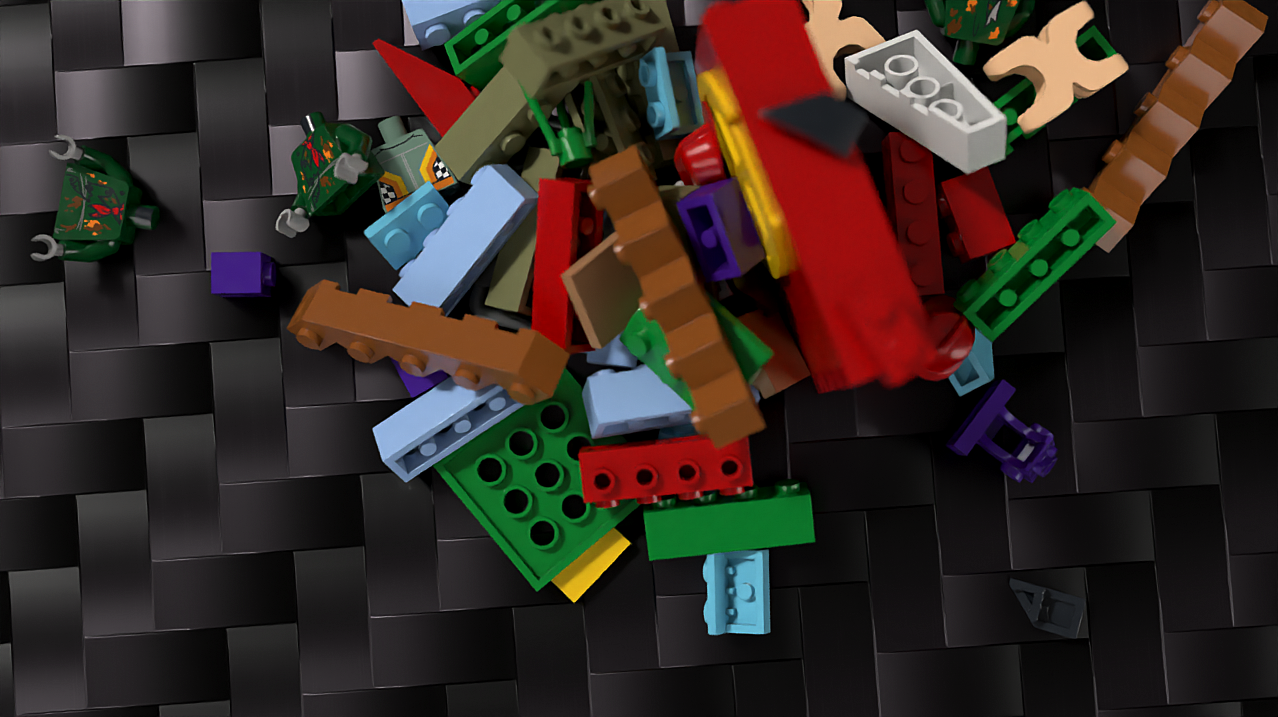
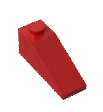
[372,38,480,137]

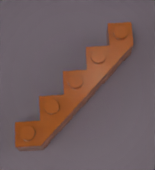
[1081,0,1268,253]
[587,144,765,449]
[286,279,570,405]

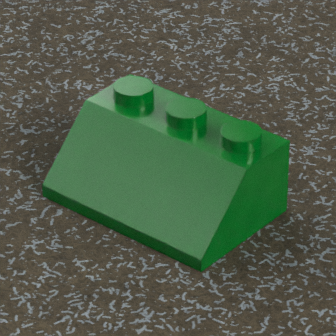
[619,291,774,411]

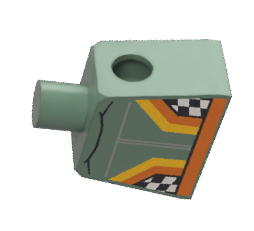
[371,116,463,214]

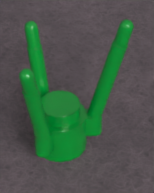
[519,80,598,170]

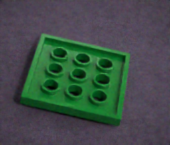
[433,367,641,592]

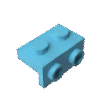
[639,47,704,141]
[363,181,450,270]
[703,549,770,635]

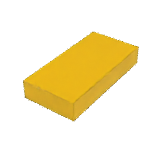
[551,527,631,603]

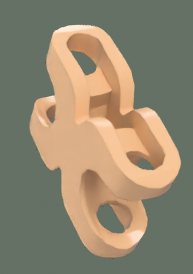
[801,0,886,101]
[983,1,1129,134]

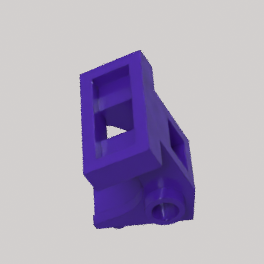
[946,379,1058,483]

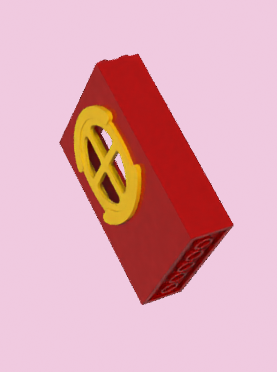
[694,0,940,394]

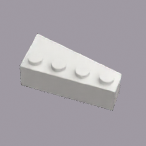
[844,30,1007,174]

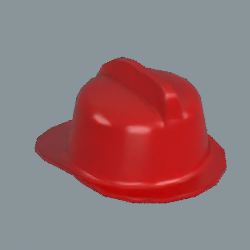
[674,100,728,186]
[915,295,975,381]

